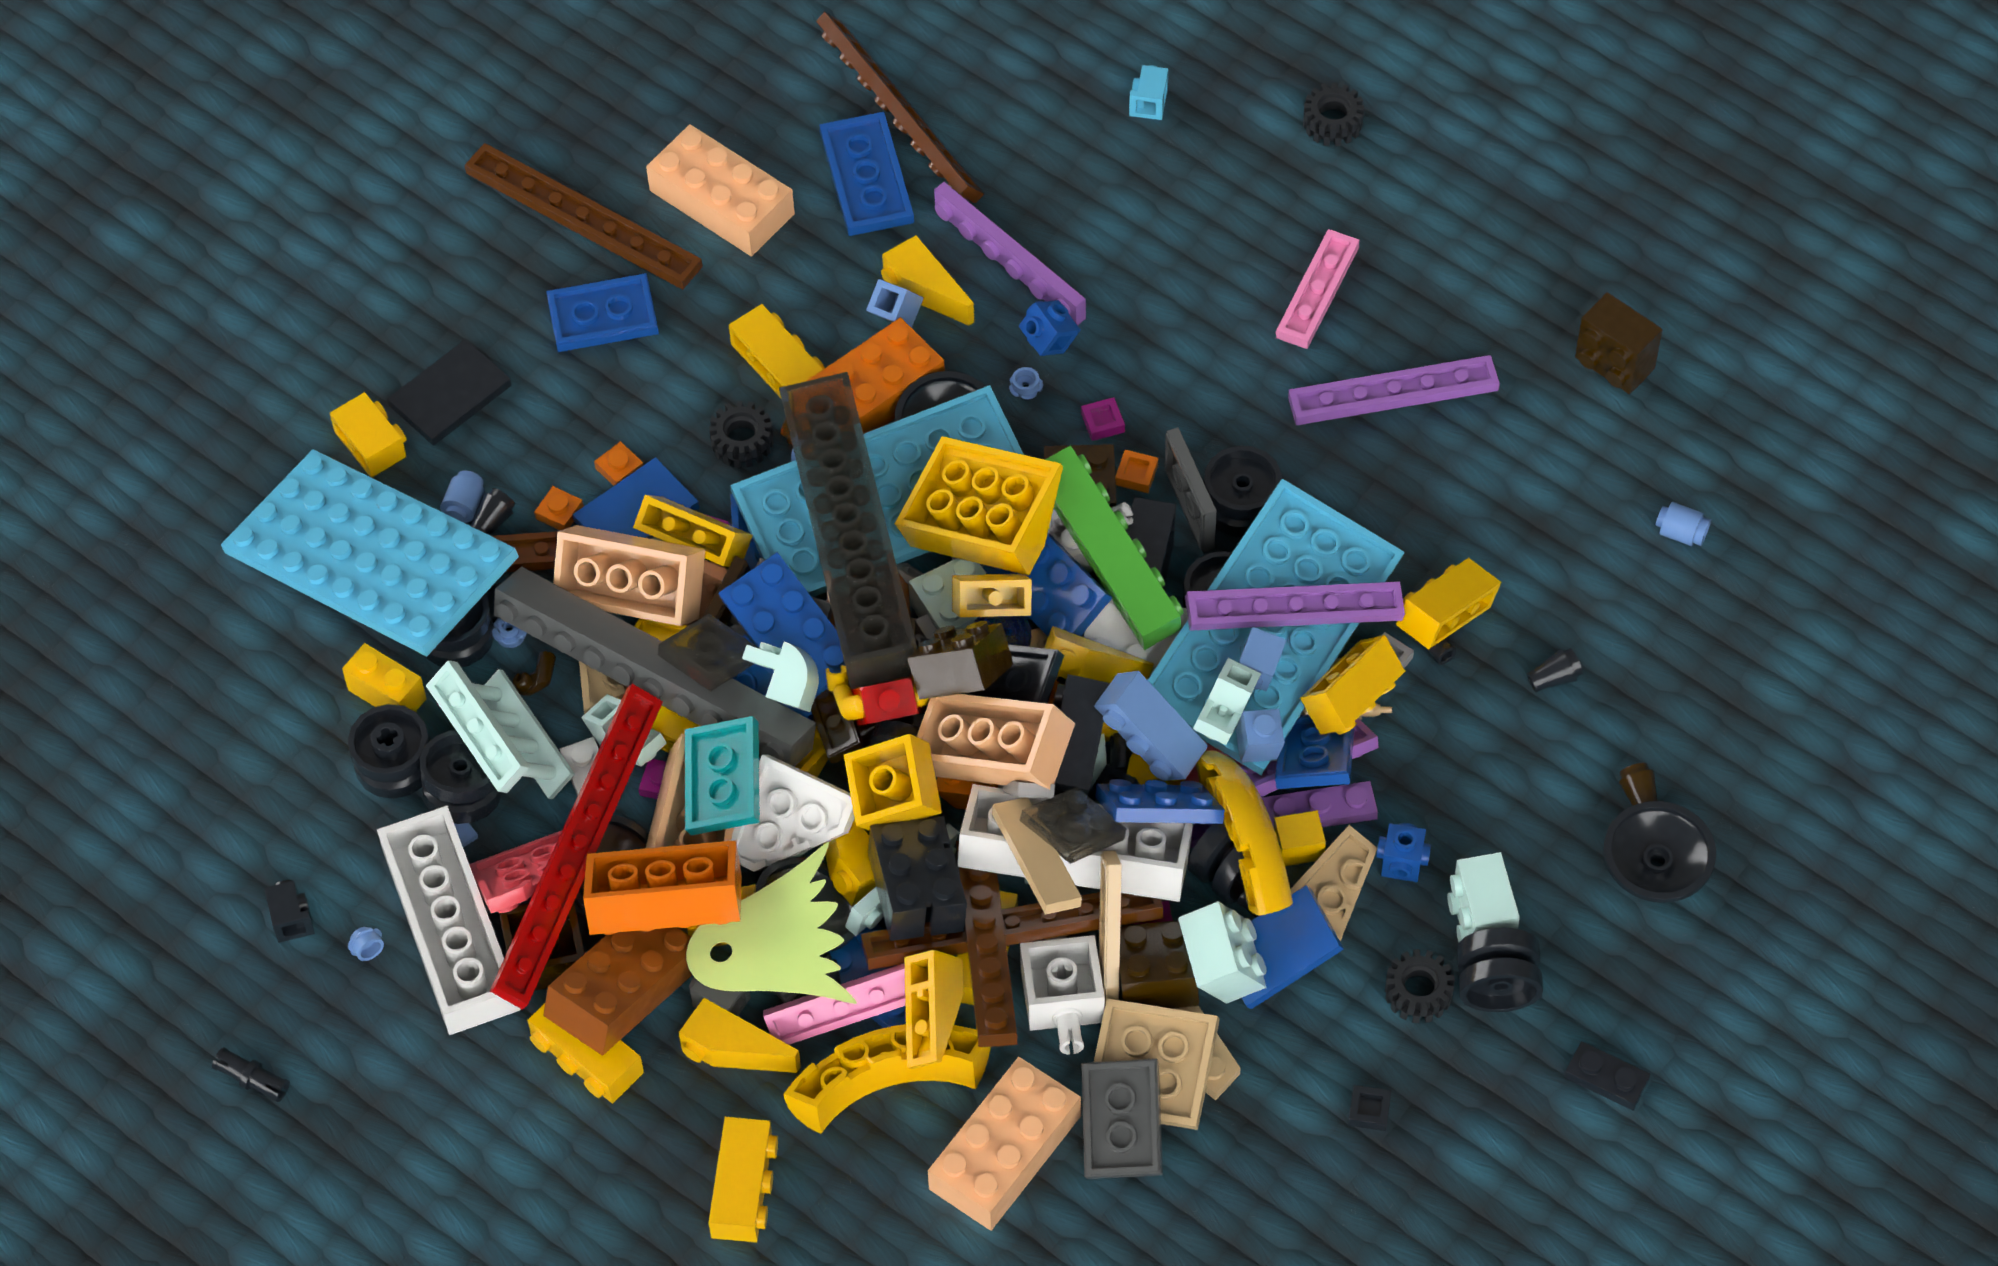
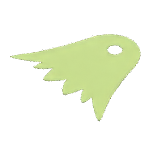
[686,842,857,1004]

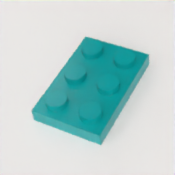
[685,716,760,836]

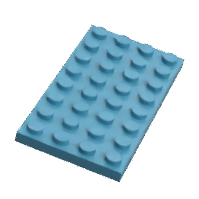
[730,385,1024,597]
[221,449,519,657]
[1148,479,1404,776]

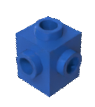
[1019,300,1081,356]
[1376,823,1431,882]

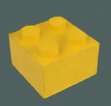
[844,734,942,831]

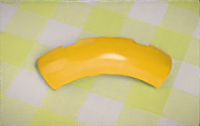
[1196,751,1293,916]
[783,1024,991,1134]

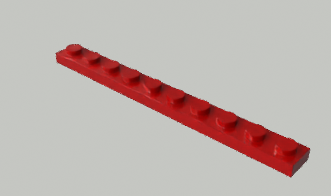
[490,683,663,1009]

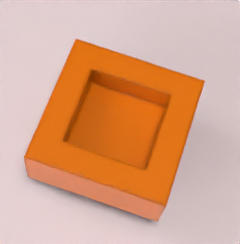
[594,441,644,486]
[1115,450,1158,493]
[534,486,584,531]

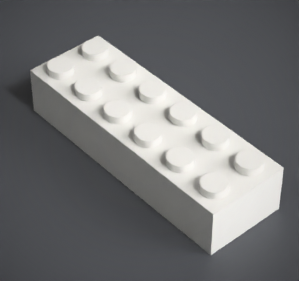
[958,784,1193,902]
[377,806,521,1035]

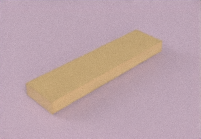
[992,797,1082,915]
[1099,851,1122,1004]

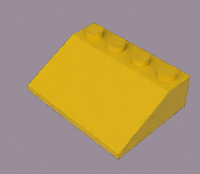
[894,436,1063,576]

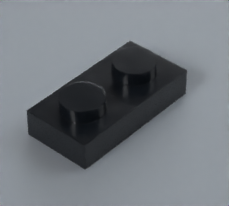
[1564,1041,1651,1111]

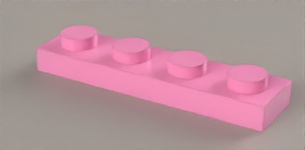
[1276,229,1360,349]
[763,963,905,1045]

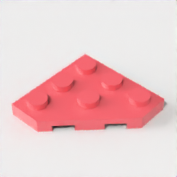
[469,830,562,913]

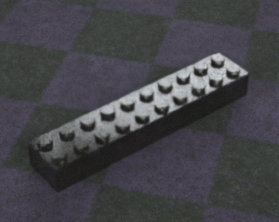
[779,372,917,689]

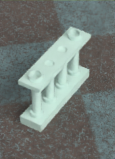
[426,660,575,799]

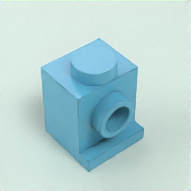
[1129,65,1168,120]

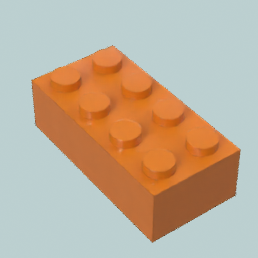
[792,317,945,445]
[583,840,742,935]

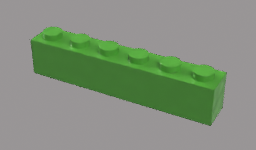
[1045,445,1184,650]

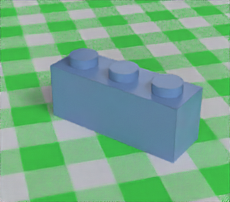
[1094,671,1208,781]

